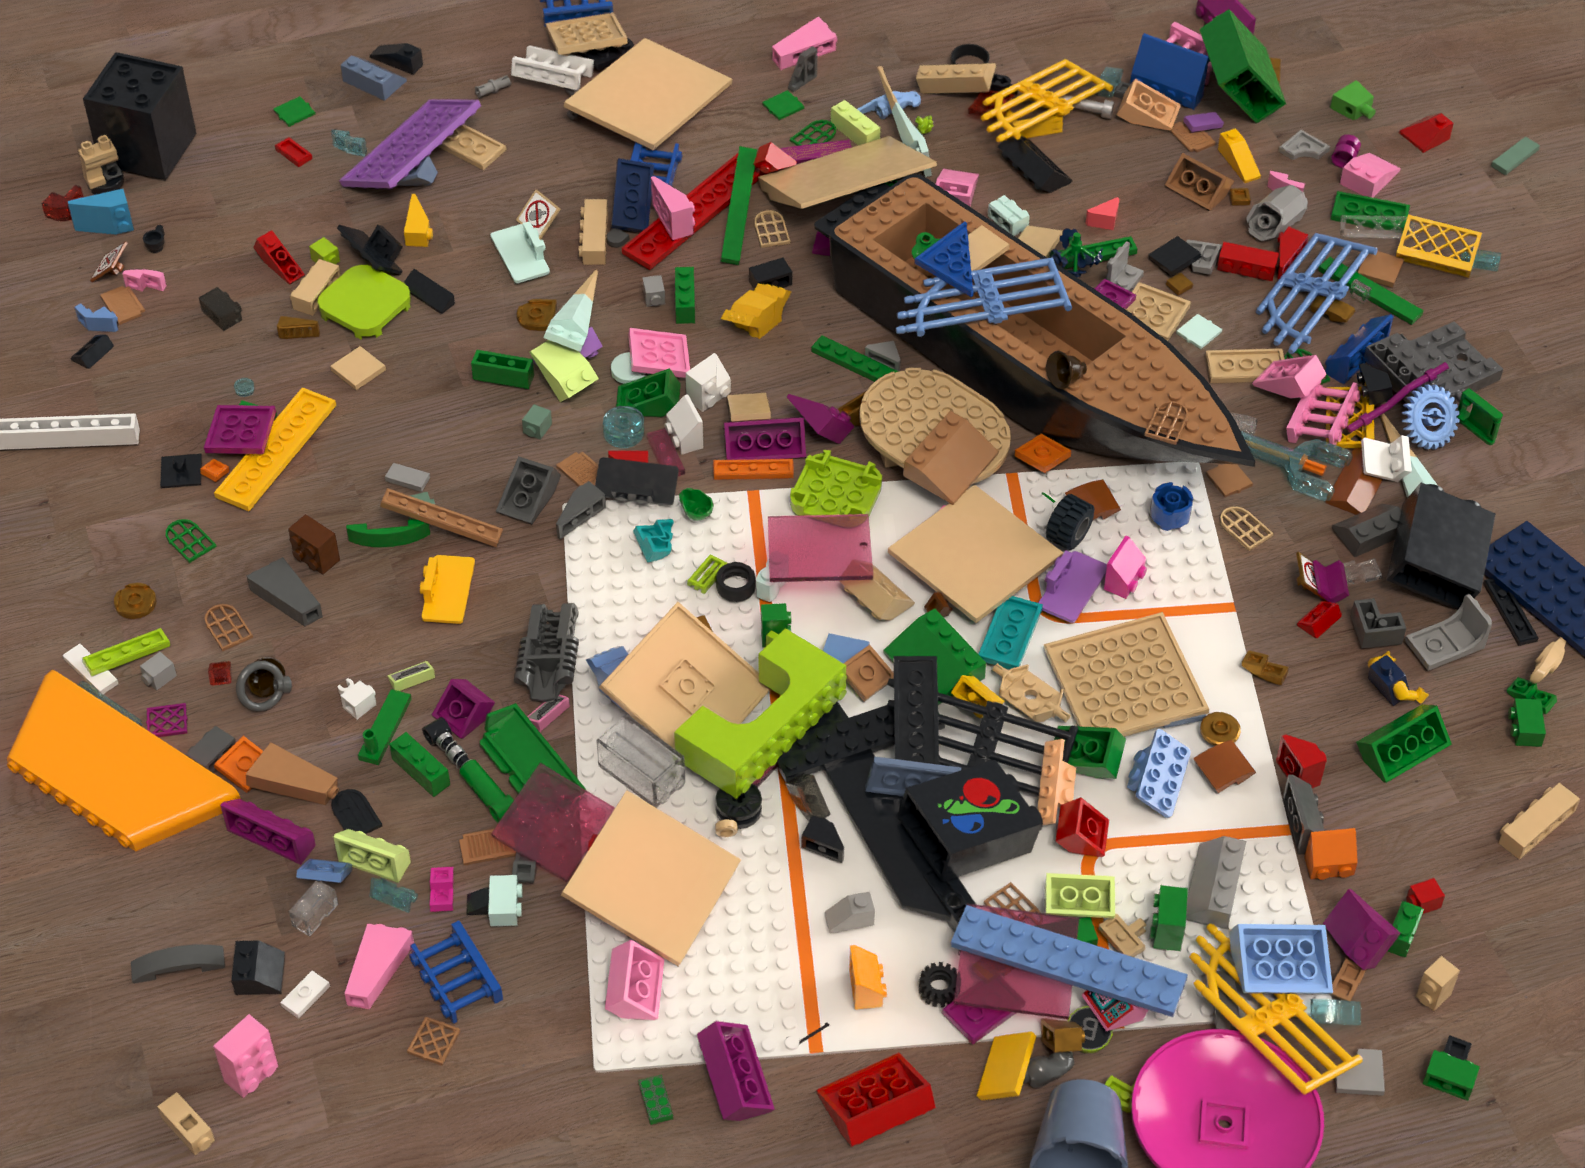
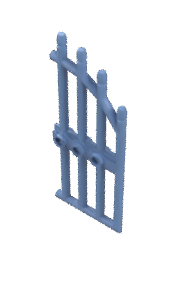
[1256,233,1378,354]
[896,257,1072,337]

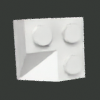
[686,353,731,412]

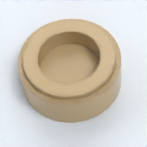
[715,820,738,837]

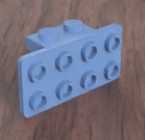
[1127,729,1191,818]

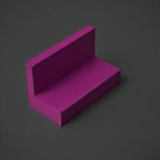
[1313,560,1349,603]

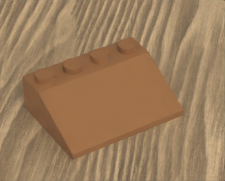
[903,410,999,505]

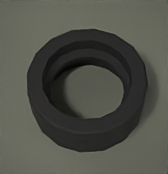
[716,562,756,602]

